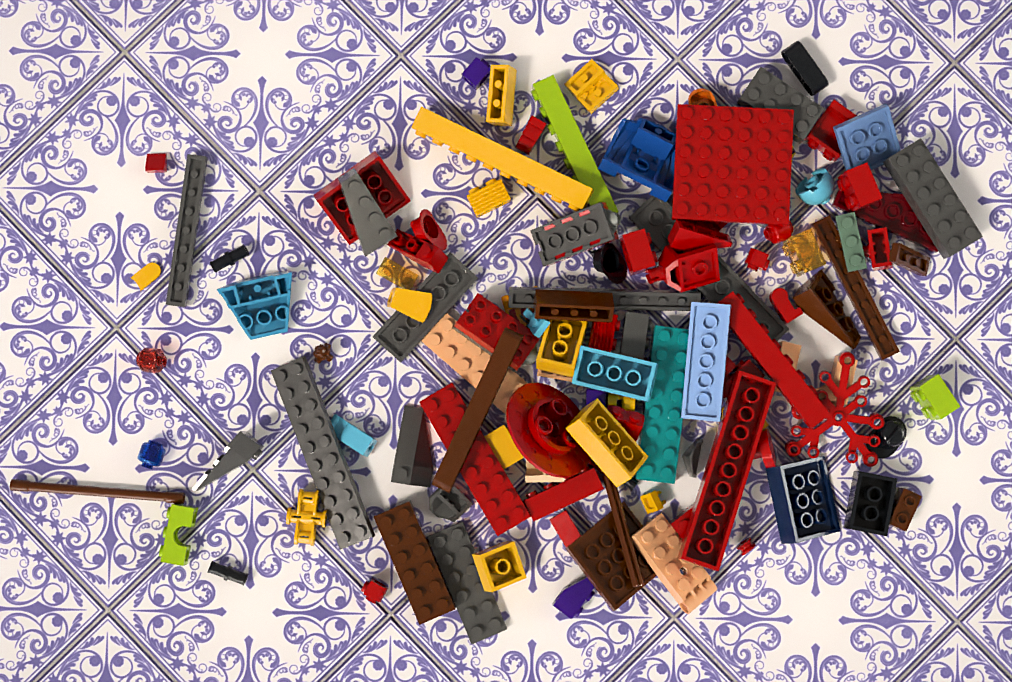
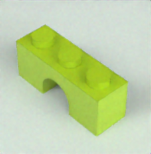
[159,504,198,566]

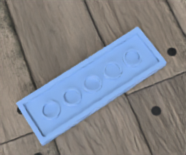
[681,302,731,422]

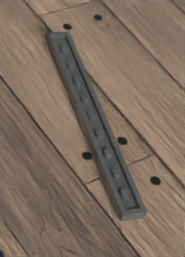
[508,287,701,311]

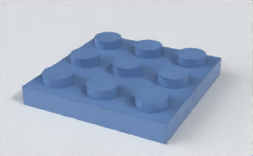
[833,104,901,171]

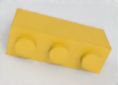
[486,65,517,126]

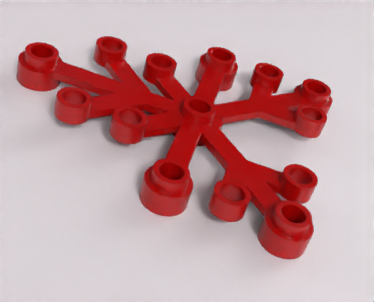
[785,351,885,467]

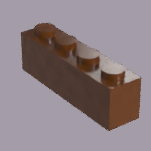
[533,289,614,323]

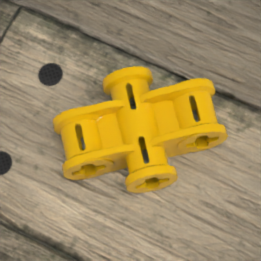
[286,489,327,546]

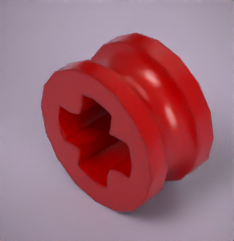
[736,537,756,556]

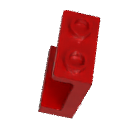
[804,99,857,162]

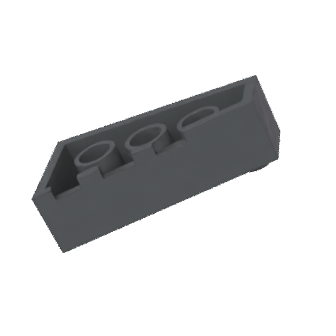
[338,168,397,257]

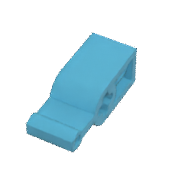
[331,414,378,457]

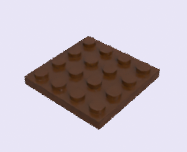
[565,501,657,611]

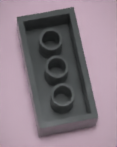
[737,67,825,144]

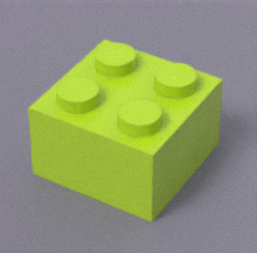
[909,374,961,420]

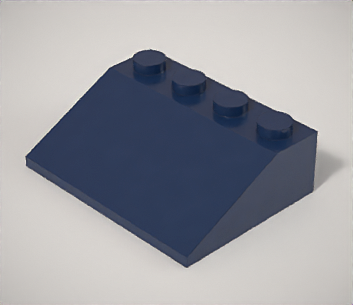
[765,456,840,544]

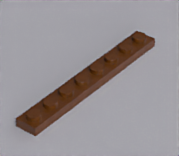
[811,215,900,361]

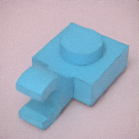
[523,308,550,338]

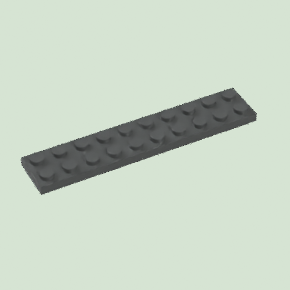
[629,196,789,341]
[271,356,375,550]

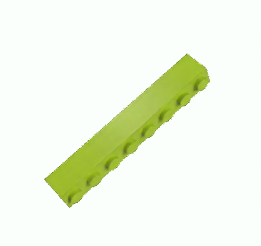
[531,75,619,213]

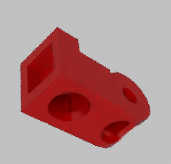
[515,116,547,155]
[769,288,803,324]

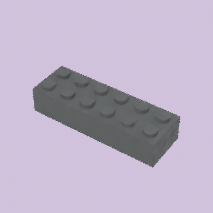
[883,138,983,259]

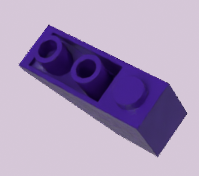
[552,576,595,619]

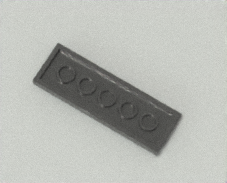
[373,253,478,363]
[427,521,507,644]

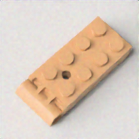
[631,513,717,614]

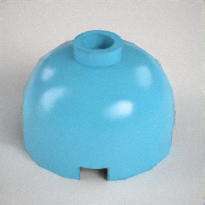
[795,168,835,205]

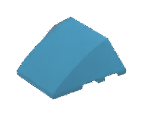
[217,272,292,340]

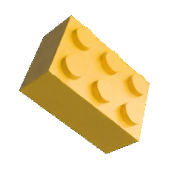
[536,319,588,378]

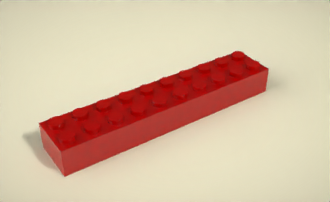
[677,370,777,571]

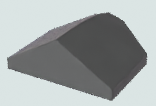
[682,439,703,478]
[429,484,473,522]

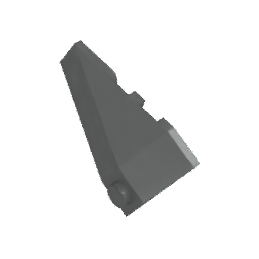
[391,406,433,487]
[192,431,264,492]

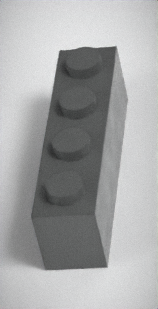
[620,311,652,361]

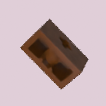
[889,487,922,532]

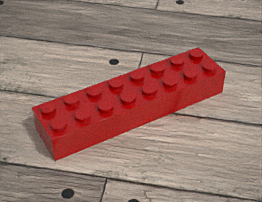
[419,383,531,536]

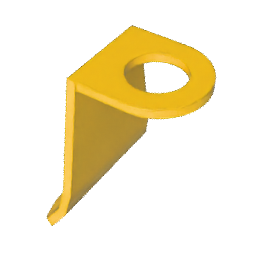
[387,288,432,323]

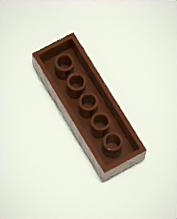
[374,500,456,625]

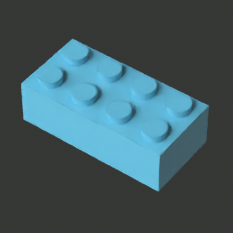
[572,346,659,403]

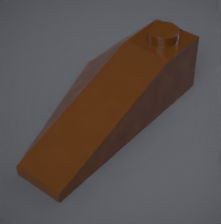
[793,270,861,349]

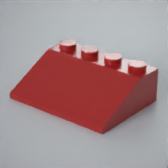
[313,151,411,245]

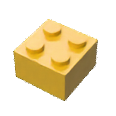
[472,541,527,592]

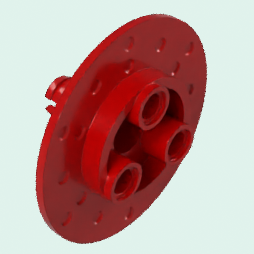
[506,383,591,478]

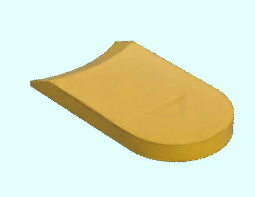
[131,262,161,291]

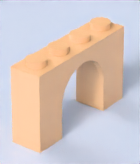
[770,341,858,406]

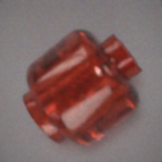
[136,348,167,373]

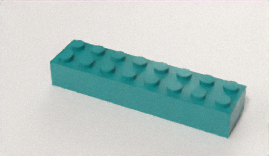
[634,325,689,484]

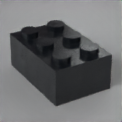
[844,471,897,536]

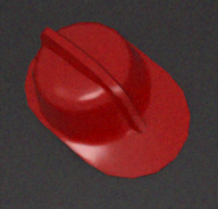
[410,209,447,251]

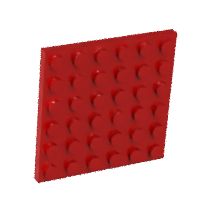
[672,104,794,226]

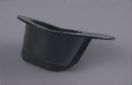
[591,243,627,284]
[866,416,907,459]

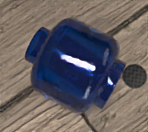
[137,440,166,469]

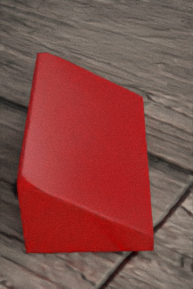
[549,510,581,547]

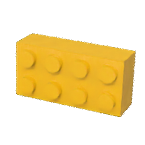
[565,398,649,487]

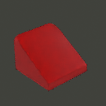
[145,153,167,173]

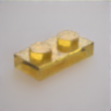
[376,257,419,290]

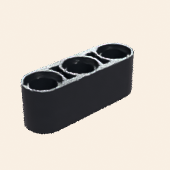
[781,41,829,96]

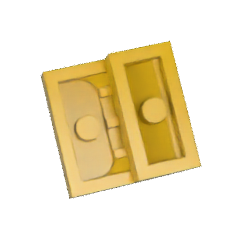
[564,59,619,114]

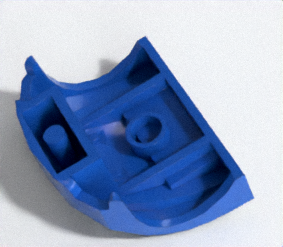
[598,118,676,202]

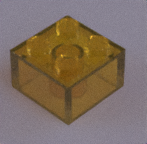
[782,229,826,277]

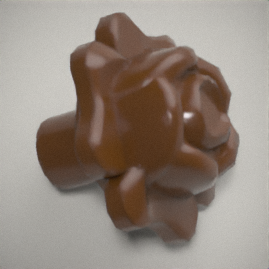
[313,343,333,364]

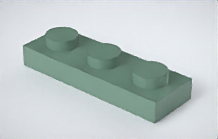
[835,212,867,273]

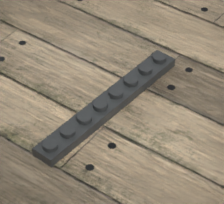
[166,154,208,308]

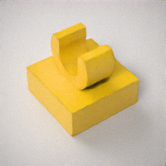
[640,490,666,514]

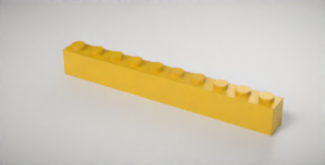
[411,107,594,212]

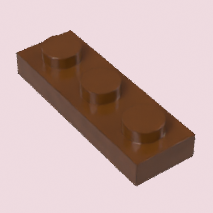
[889,242,930,276]

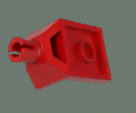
[645,244,720,292]

